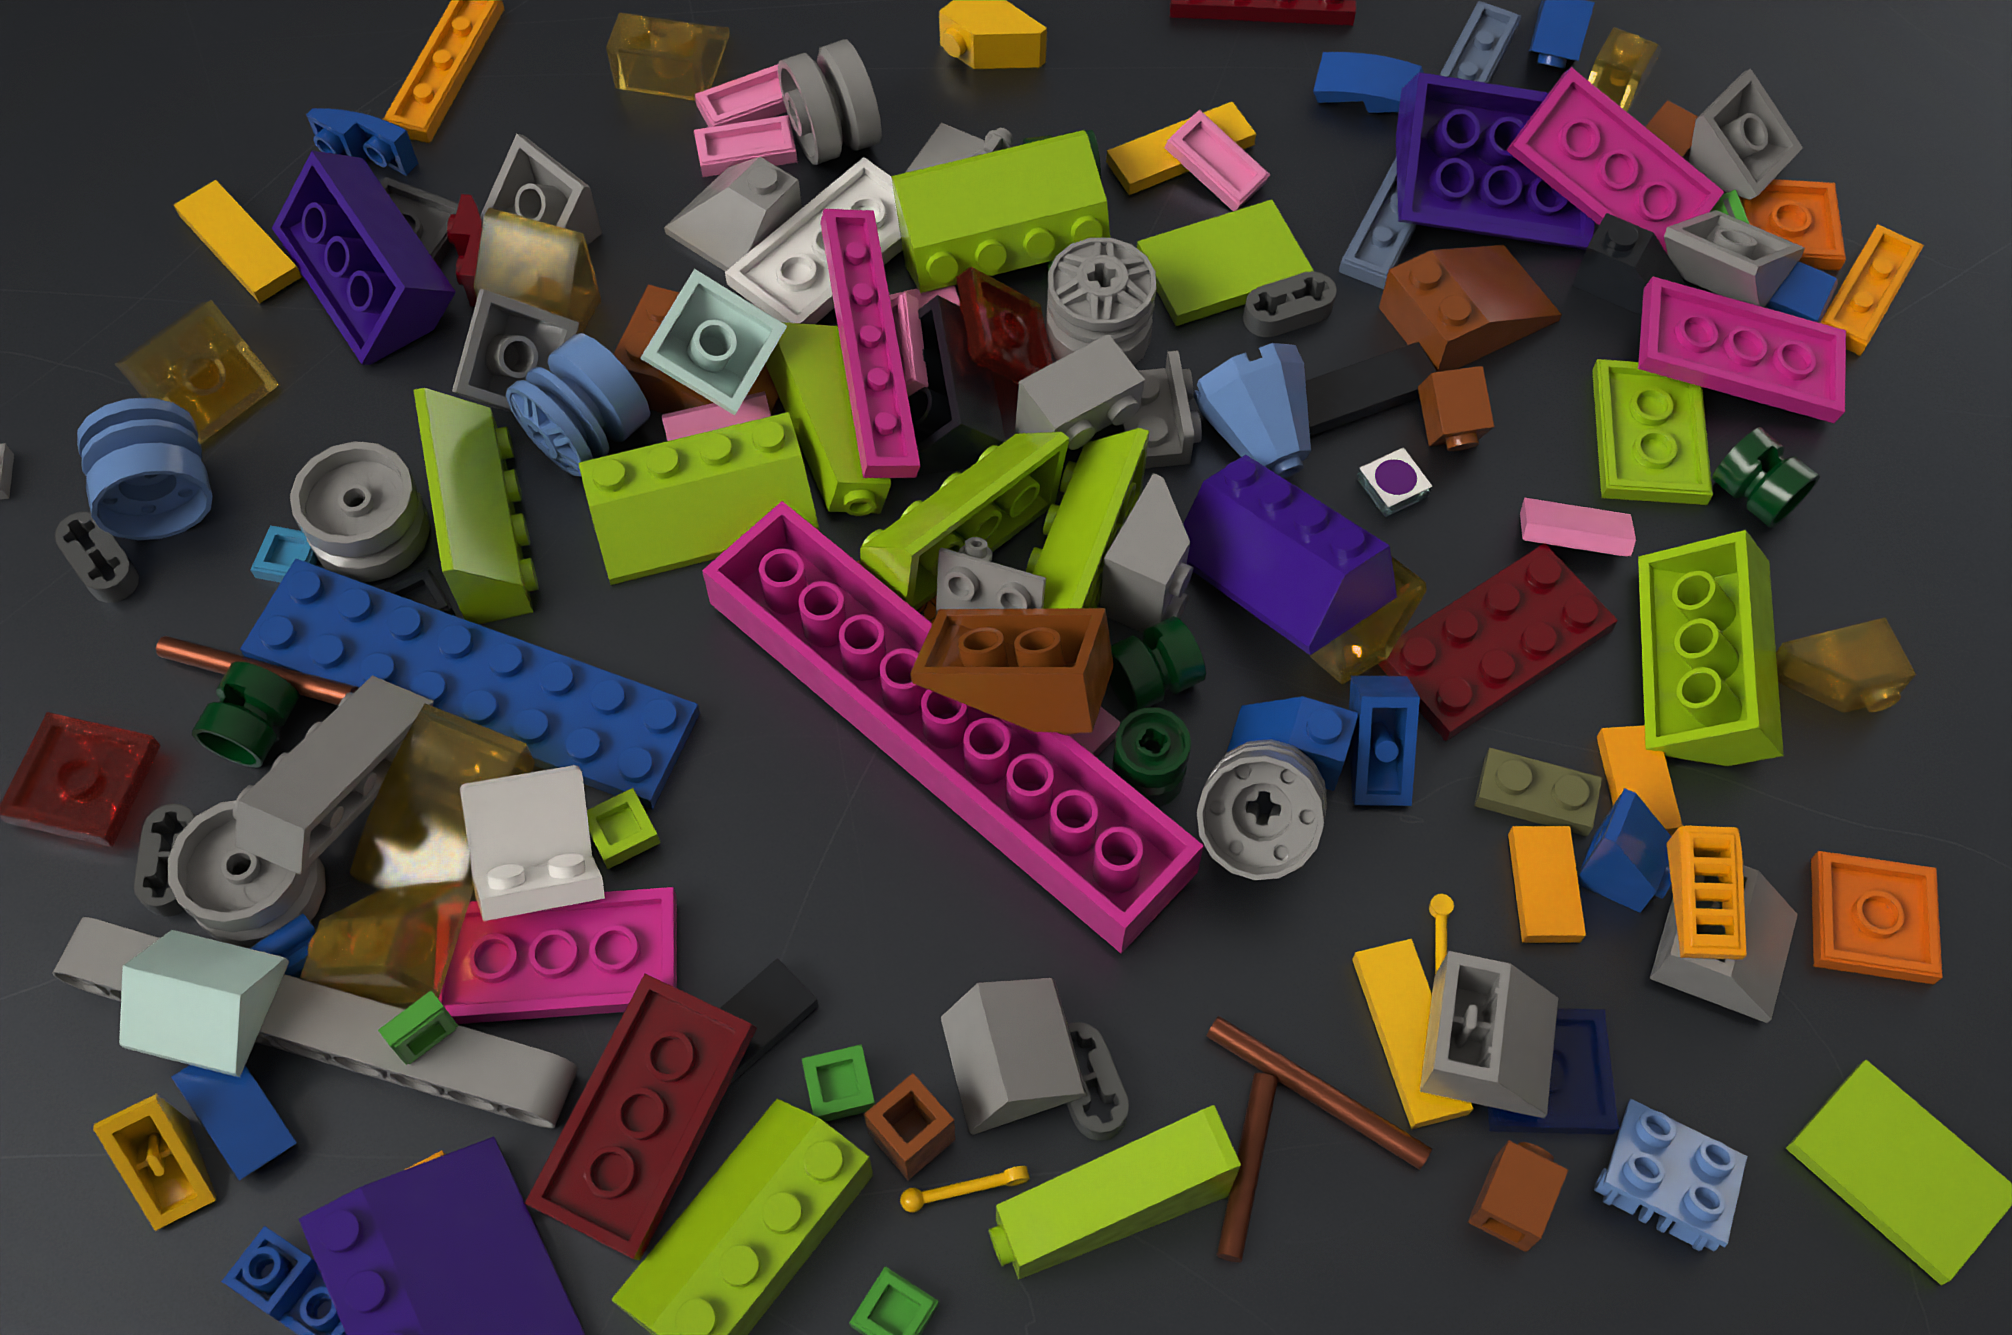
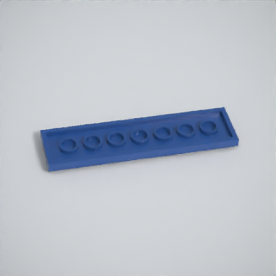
[240,558,700,810]

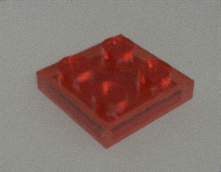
[956,266,1053,385]
[0,712,161,847]

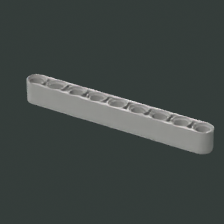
[52,917,578,1128]

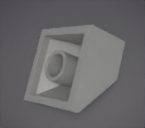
[664,157,802,271]

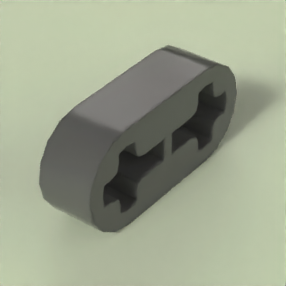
[1243,271,1337,338]
[54,511,139,603]
[134,803,195,917]
[1066,1022,1129,1141]

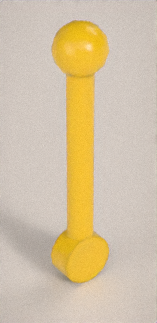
[1429,894,1454,974]
[900,1166,1030,1213]

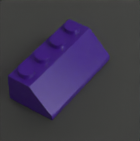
[272,150,456,365]
[1183,455,1397,655]

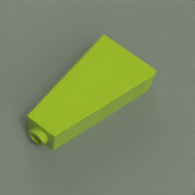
[765,322,891,516]
[988,1105,1241,1280]

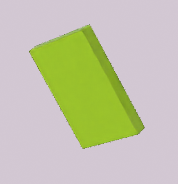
[1137,199,1314,326]
[1592,359,1713,505]
[1786,1059,2012,1286]

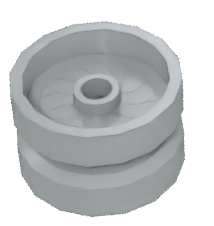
[778,39,882,165]
[290,441,431,583]
[168,800,326,948]

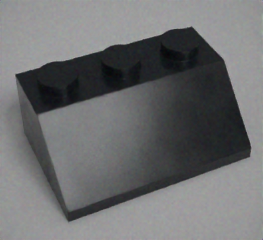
[908,295,1006,476]

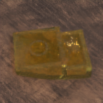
[350,703,536,911]

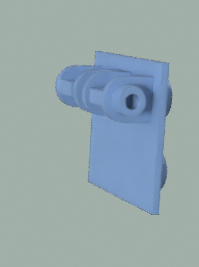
[1594,1098,1747,1251]

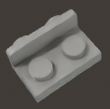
[1121,351,1202,468]

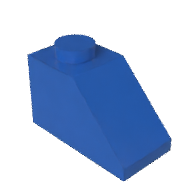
[1529,0,1595,69]
[1349,676,1420,806]
[1226,696,1358,791]
[1577,788,1671,913]

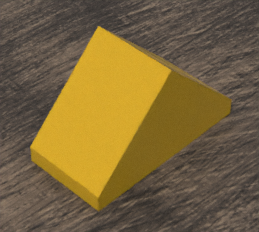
[93,1094,216,1231]

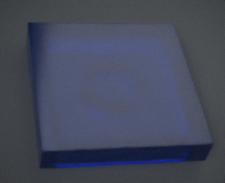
[1488,1008,1619,1135]

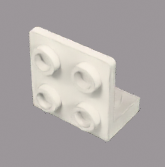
[460,765,605,921]

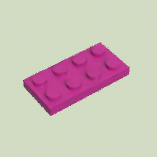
[1506,67,1724,255]
[1638,276,1846,423]
[430,887,677,1024]

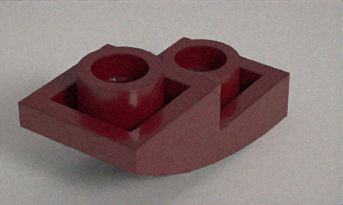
[447,194,495,307]

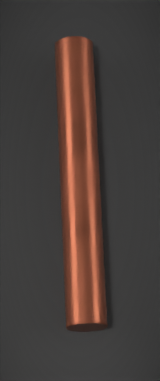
[1217,1073,1278,1262]

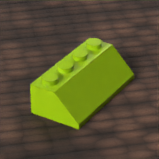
[891,130,1110,293]
[413,388,539,625]
[578,412,820,585]
[1026,428,1149,609]
[860,432,1069,610]
[1638,530,1784,766]
[611,1098,873,1335]

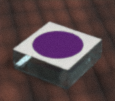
[1357,447,1433,517]

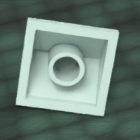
[640,269,787,415]
[119,930,289,1077]

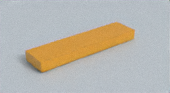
[383,0,504,143]

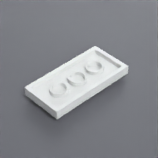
[725,157,903,324]

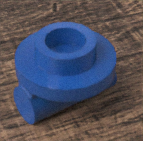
[249,913,323,978]

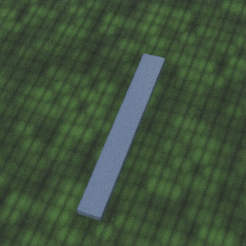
[1339,1,1522,289]

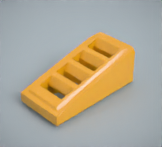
[1666,826,1746,960]

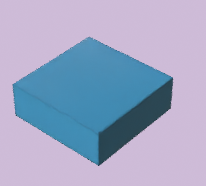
[251,525,318,583]

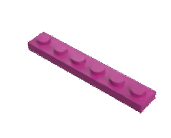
[820,209,920,478]

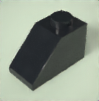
[1572,213,1686,316]

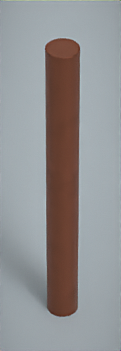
[156,636,358,705]
[1206,1016,1432,1170]

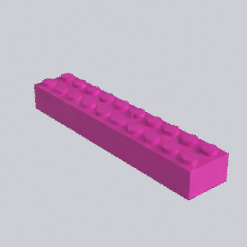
[702,501,1204,954]

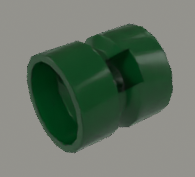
[1712,427,1820,528]
[1109,616,1206,713]
[192,661,300,768]
[1112,707,1191,808]

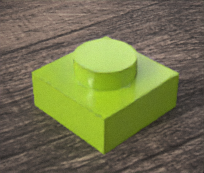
[587,788,661,869]

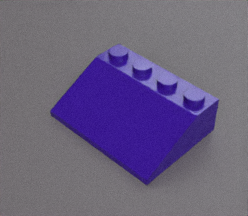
[1396,72,1595,250]
[298,1136,586,1335]

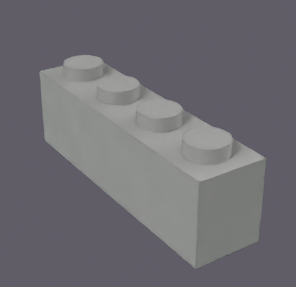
[233,675,434,875]

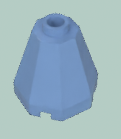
[1193,343,1311,479]

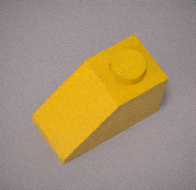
[939,0,1047,69]

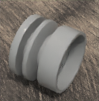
[1046,238,1156,365]
[1197,739,1327,880]

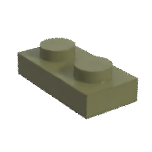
[1474,747,1602,837]

